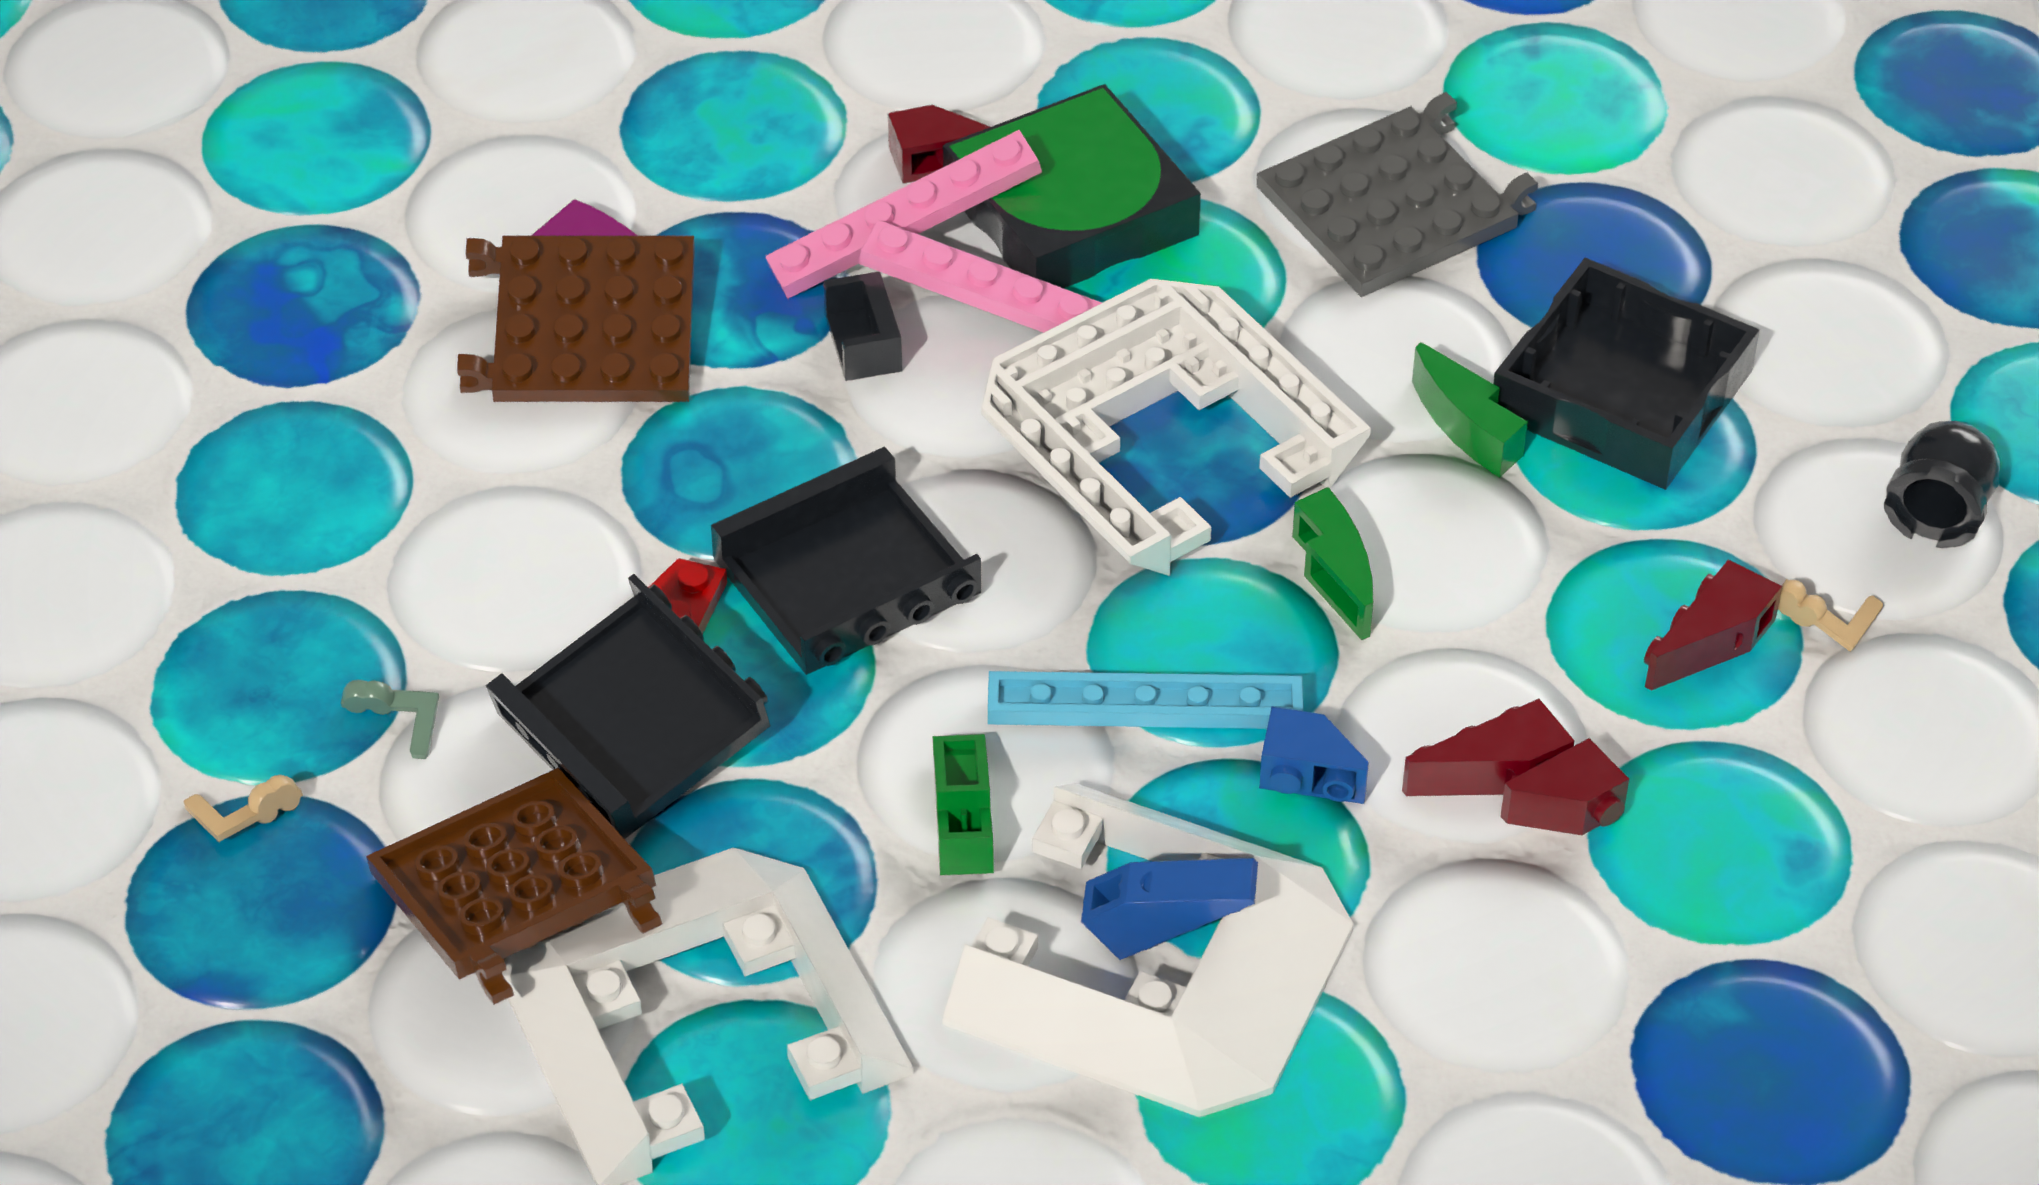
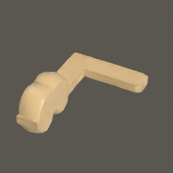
[1778,579,1883,652]
[184,774,303,842]

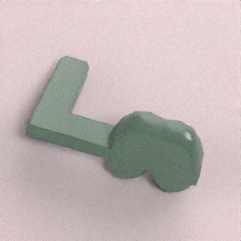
[341,680,439,759]

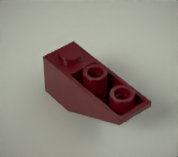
[1644,559,1782,691]
[1402,698,1575,796]

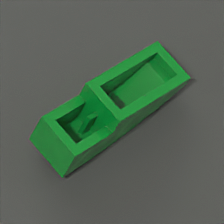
[1412,342,1528,478]
[1292,487,1374,640]
[932,734,994,876]

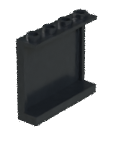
[711,446,981,675]
[485,574,771,839]

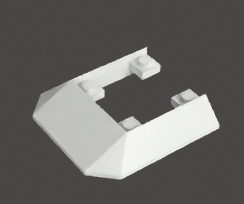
[981,279,1371,576]
[942,783,1353,1117]
[502,848,914,1185]

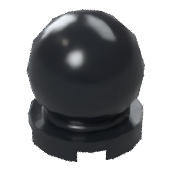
[1884,421,2000,548]

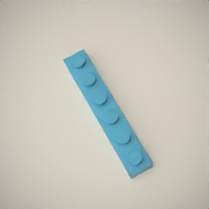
[988,671,1303,729]

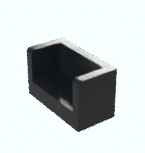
[824,271,902,381]

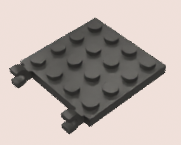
[1256,92,1538,298]

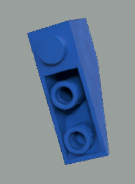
[1081,858,1258,960]

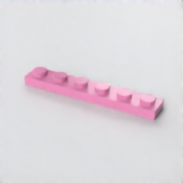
[765,130,1042,299]
[858,219,1102,333]

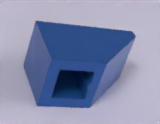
[1259,707,1369,804]

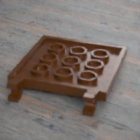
[457,236,695,402]
[366,768,662,1005]

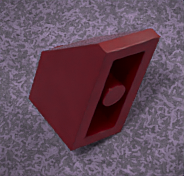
[888,105,990,184]
[1500,738,1629,836]

